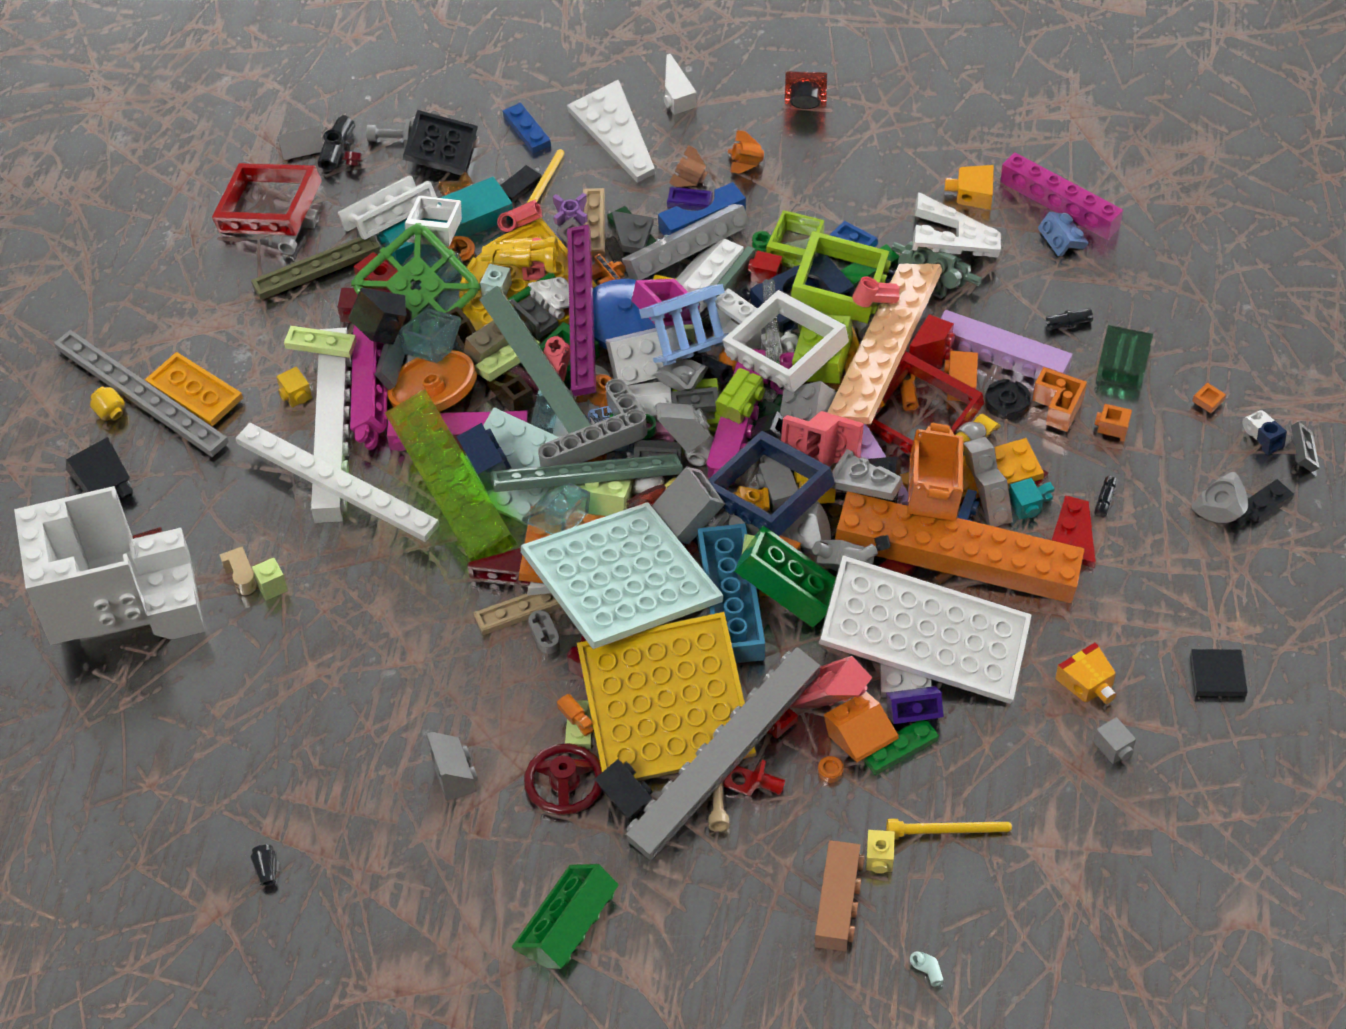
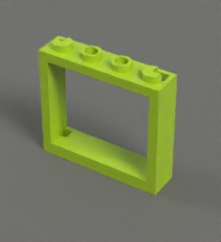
[791,231,891,324]

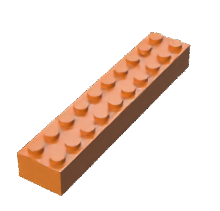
[835,491,1085,603]

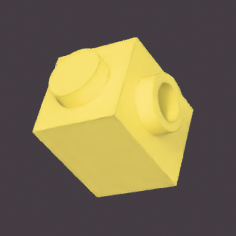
[866,830,895,873]

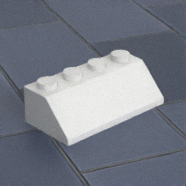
[676,239,744,313]

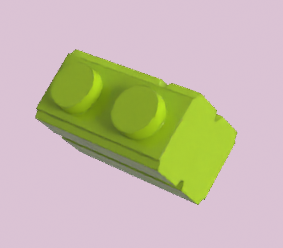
[715,368,765,424]

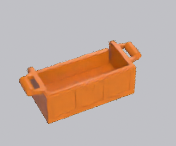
[907,423,963,521]

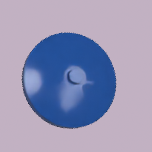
[593,279,665,349]

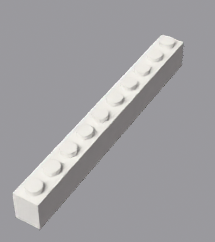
[311,328,353,523]

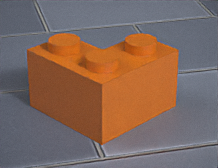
[1032,367,1087,432]

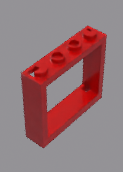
[212,163,322,236]
[866,351,984,455]

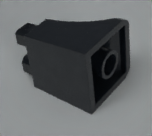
[66,437,133,500]

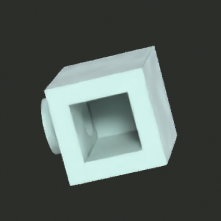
[480,264,512,297]

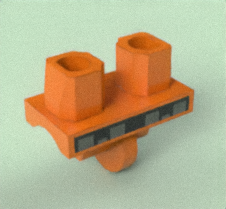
[592,254,626,286]

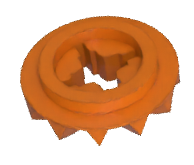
[441,236,475,263]

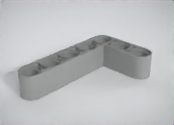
[538,379,648,467]

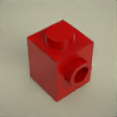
[748,251,783,283]

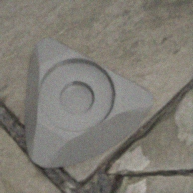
[654,359,708,391]
[1191,472,1248,523]
[781,501,831,556]

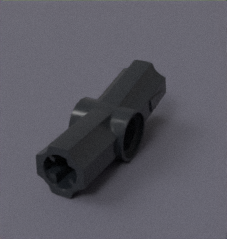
[318,115,355,172]
[686,339,734,385]

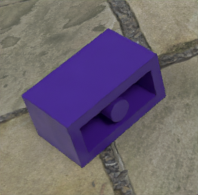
[886,686,944,724]

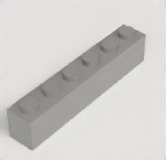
[622,204,751,280]

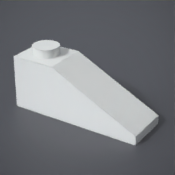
[663,54,697,115]

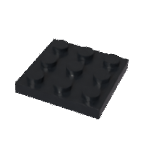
[402,110,478,176]

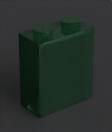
[1096,325,1153,389]

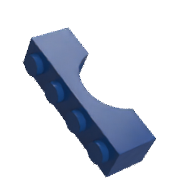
[658,182,746,235]

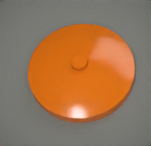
[387,350,477,416]

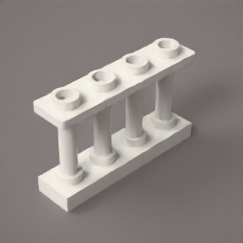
[338,176,437,240]

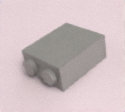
[651,466,725,544]

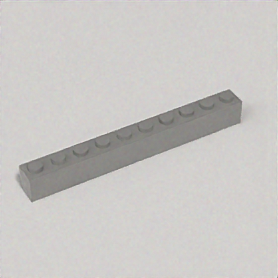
[626,647,821,861]

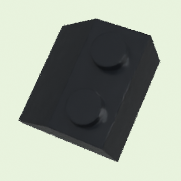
[349,288,406,345]

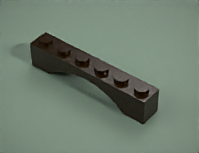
[439,306,534,411]

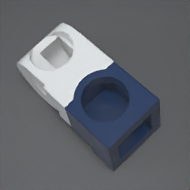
[1242,410,1287,456]

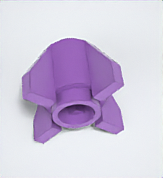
[553,193,588,227]

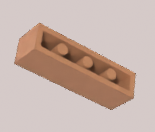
[814,840,865,952]

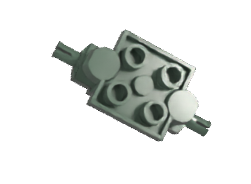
[891,241,982,299]

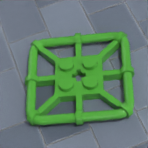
[351,223,481,348]

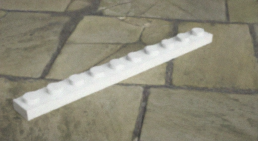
[236,423,439,542]

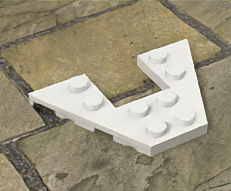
[912,192,1001,257]

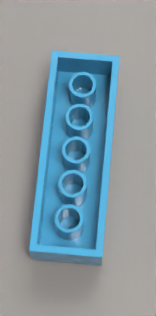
[697,523,765,663]

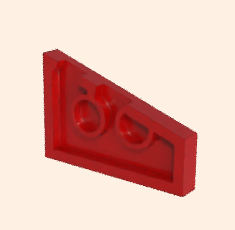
[1052,495,1096,568]

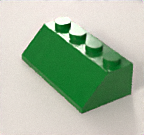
[734,525,836,627]
[512,864,619,969]

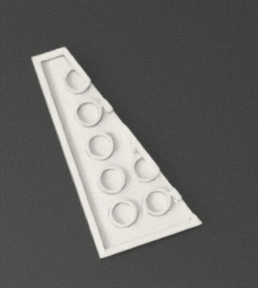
[567,80,655,183]

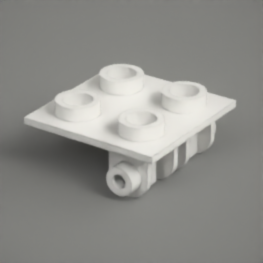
[528,277,569,320]

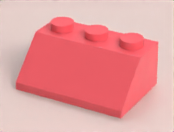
[790,656,872,708]

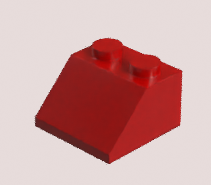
[907,314,956,375]

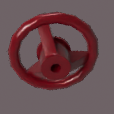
[524,743,602,815]

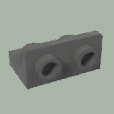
[509,296,558,340]

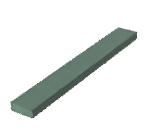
[479,286,592,434]
[490,454,682,492]

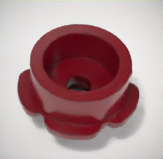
[342,151,363,166]

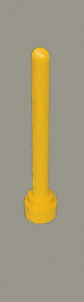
[527,149,564,203]
[886,819,1012,840]

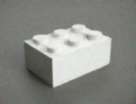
[606,325,681,385]

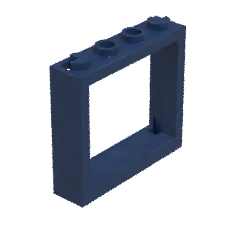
[708,431,835,536]

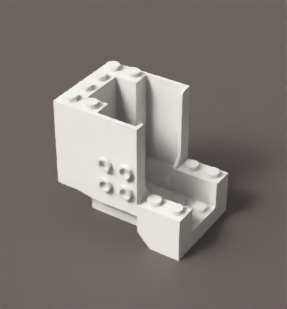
[14,486,205,645]

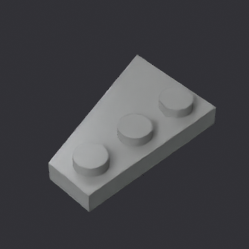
[831,449,903,500]

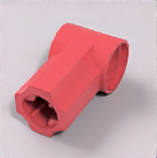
[497,200,543,232]
[852,276,900,307]

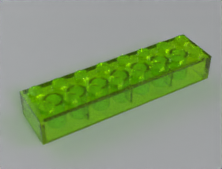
[385,389,518,561]

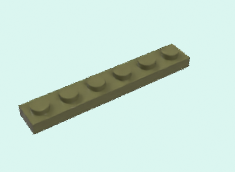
[251,236,380,300]

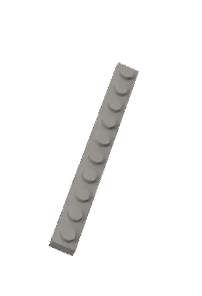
[54,330,229,457]

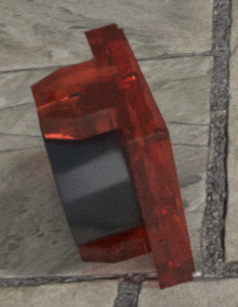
[785,71,827,109]

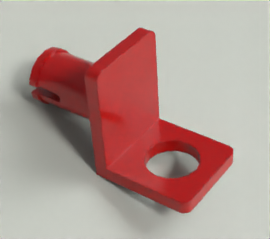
[723,759,785,796]

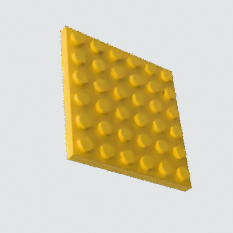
[577,612,756,781]

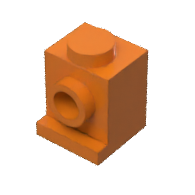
[1095,404,1132,442]

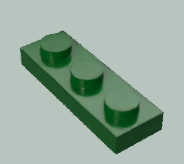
[863,720,939,776]

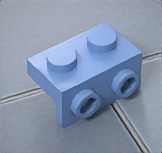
[1038,212,1088,256]

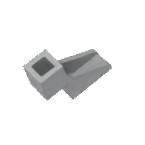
[963,437,1013,527]

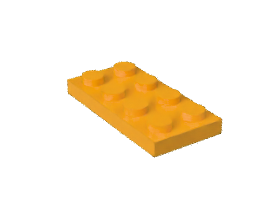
[145,352,243,426]

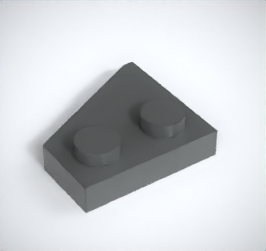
[612,211,654,253]

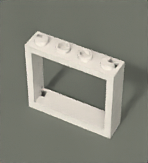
[723,290,849,392]

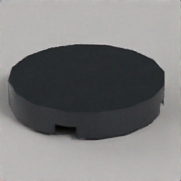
[985,379,1031,419]

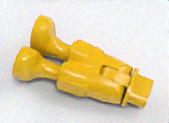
[481,236,559,273]

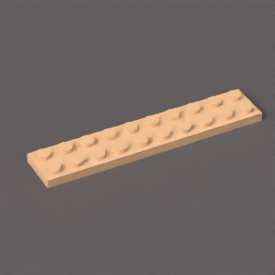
[827,263,942,424]

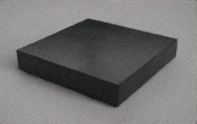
[1190,649,1248,697]

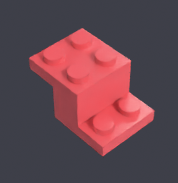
[781,411,864,466]

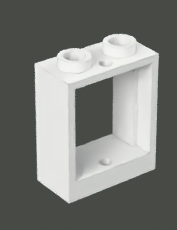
[405,196,462,247]
[713,288,761,349]

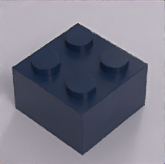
[456,423,512,491]

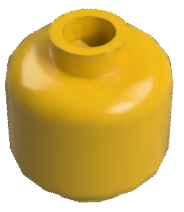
[90,387,125,421]

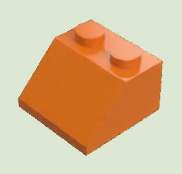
[824,692,899,762]

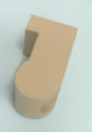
[219,547,257,595]

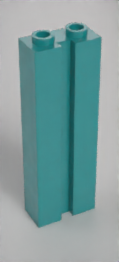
[376,176,513,264]

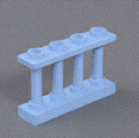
[639,284,729,366]

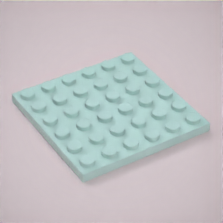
[521,502,723,649]

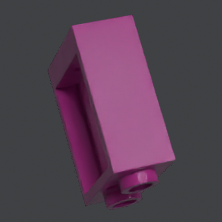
[631,279,700,326]

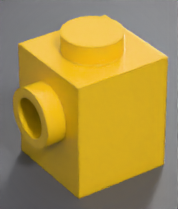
[276,366,312,408]

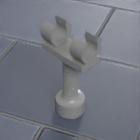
[366,119,414,148]
[278,205,319,255]

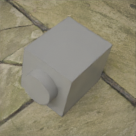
[1094,717,1136,764]

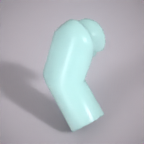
[910,951,944,987]

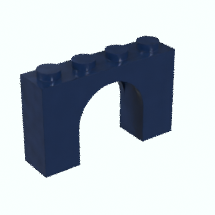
[750,254,854,335]

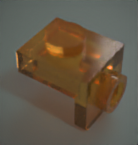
[438,173,474,196]

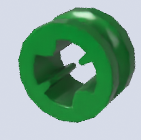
[752,231,771,252]

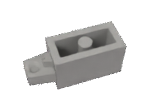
[756,455,798,514]

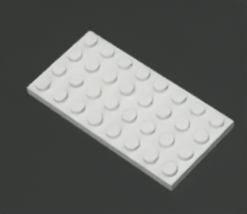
[818,556,1032,704]

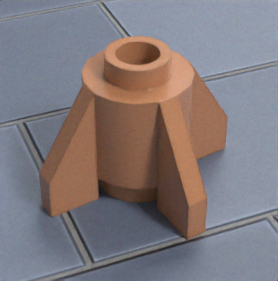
[669,145,708,187]

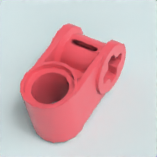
[544,336,570,381]

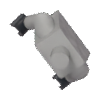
[812,535,891,572]

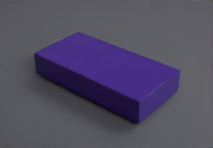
[667,187,713,211]

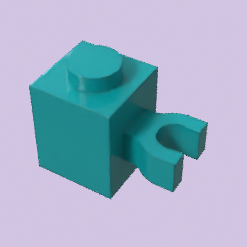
[1009,478,1055,520]

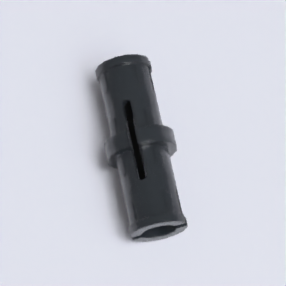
[1046,308,1093,331]

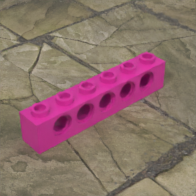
[1000,152,1123,240]

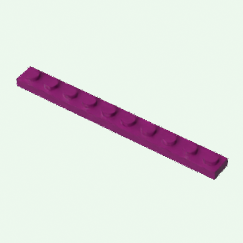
[567,224,596,396]

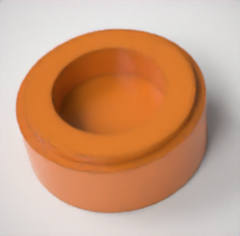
[818,756,844,783]

